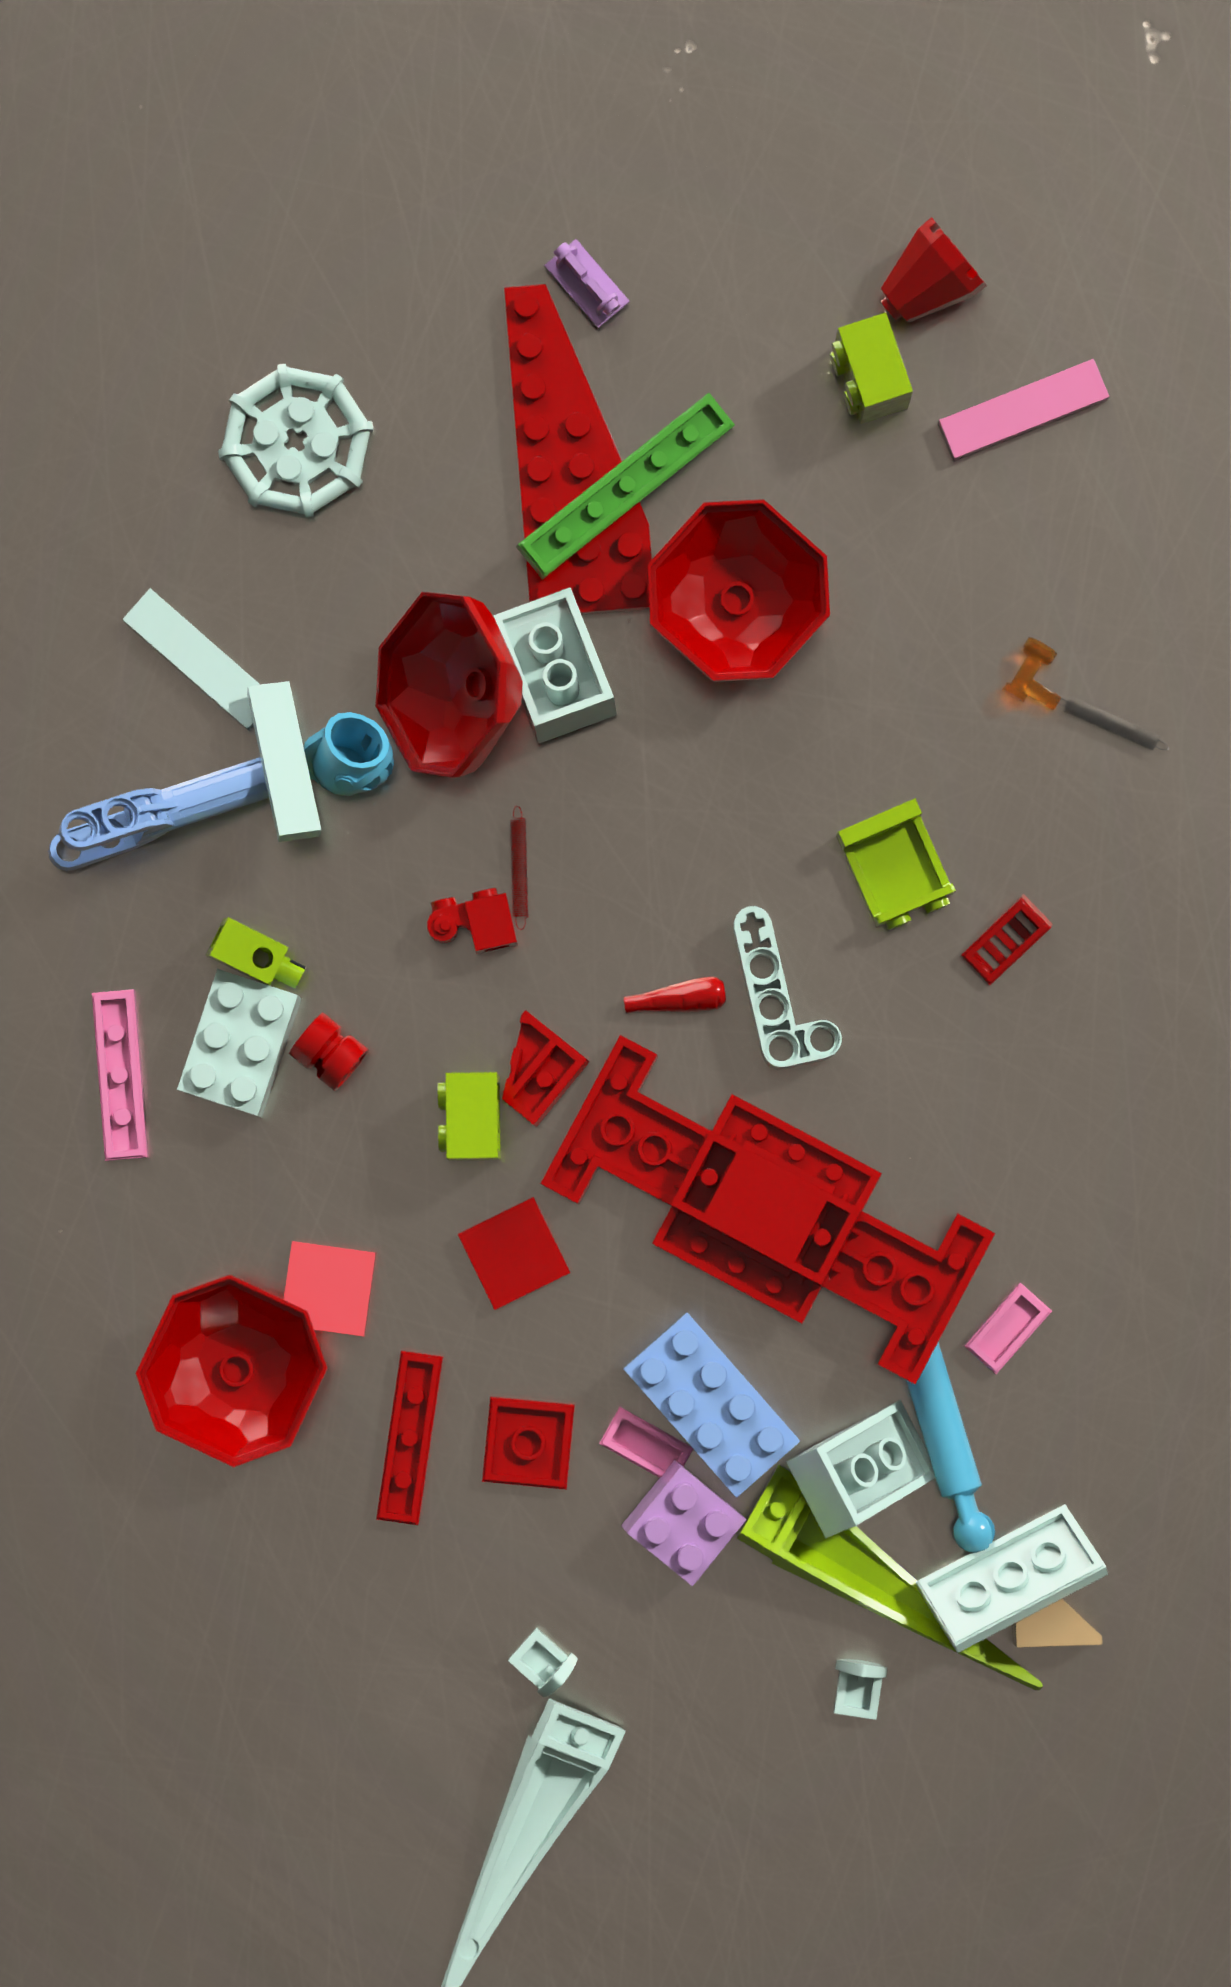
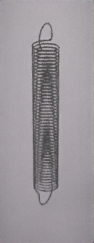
[1054,696,1169,750]

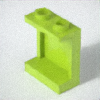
[836,798,956,930]

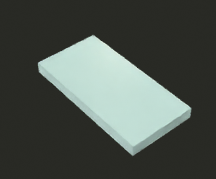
[916,1504,1108,1653]

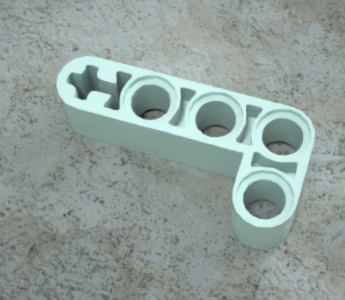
[733,906,842,1069]

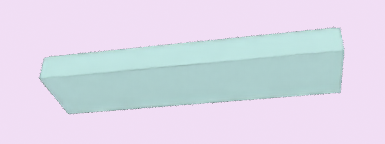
[123,588,260,731]
[247,681,321,842]

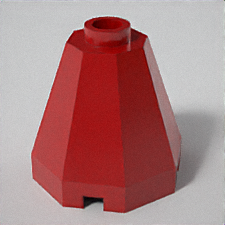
[880,217,987,323]

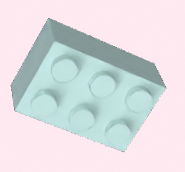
[177,969,302,1118]

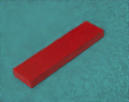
[376,1351,443,1525]

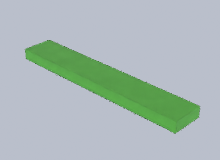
[516,393,735,580]

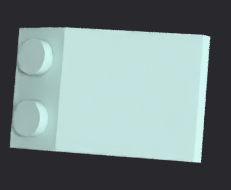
[493,587,617,744]
[786,1400,935,1538]

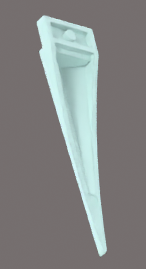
[441,1699,626,1987]

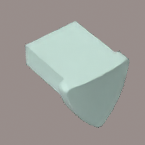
[508,1627,578,1698]
[833,1659,888,1720]

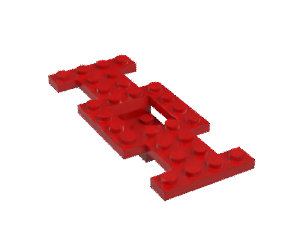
[540,1035,995,1385]

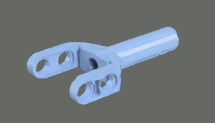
[48,757,269,871]

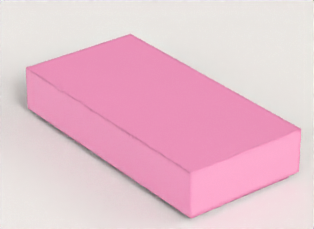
[964,1283,1052,1374]
[599,1407,693,1478]

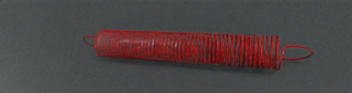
[510,806,529,930]

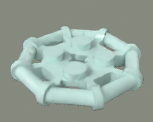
[218,363,374,518]

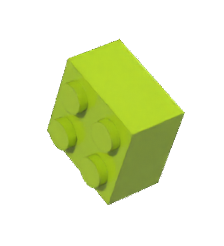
[830,312,913,425]
[438,1072,501,1161]

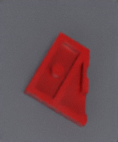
[502,1010,589,1127]

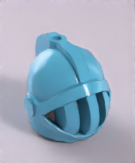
[303,712,394,796]

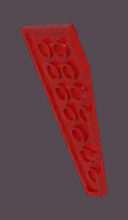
[504,284,652,615]

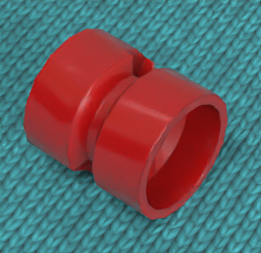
[289,1012,369,1091]

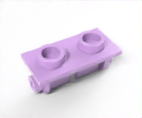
[544,239,630,328]

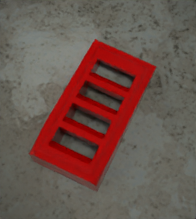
[961,894,1053,985]

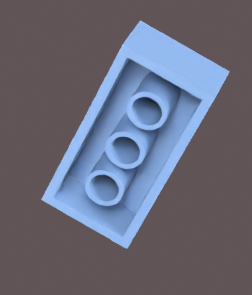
[623,1312,800,1498]

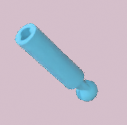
[906,1342,995,1553]

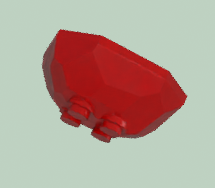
[647,499,830,682]
[375,592,523,778]
[135,1275,328,1467]

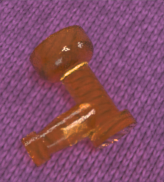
[1002,637,1061,711]

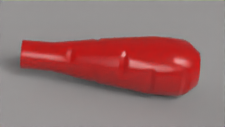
[624,976,726,1013]

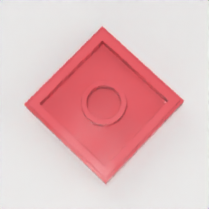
[284,1241,376,1337]

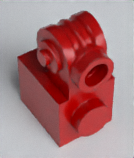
[427,888,518,954]

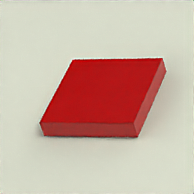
[458,1197,571,1310]
[482,1397,575,1490]

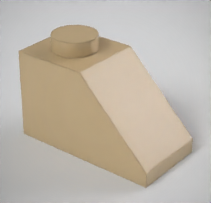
[1012,1599,1102,1647]

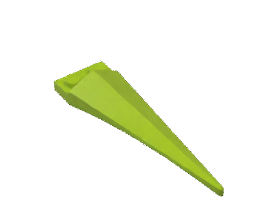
[737,1465,1043,1690]

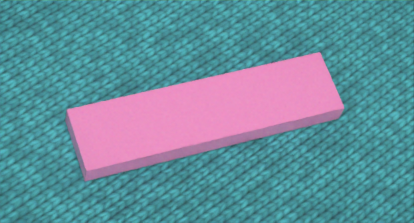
[938,359,1109,461]
[92,989,149,1161]

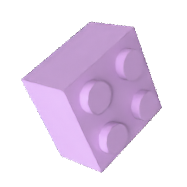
[621,1460,747,1586]

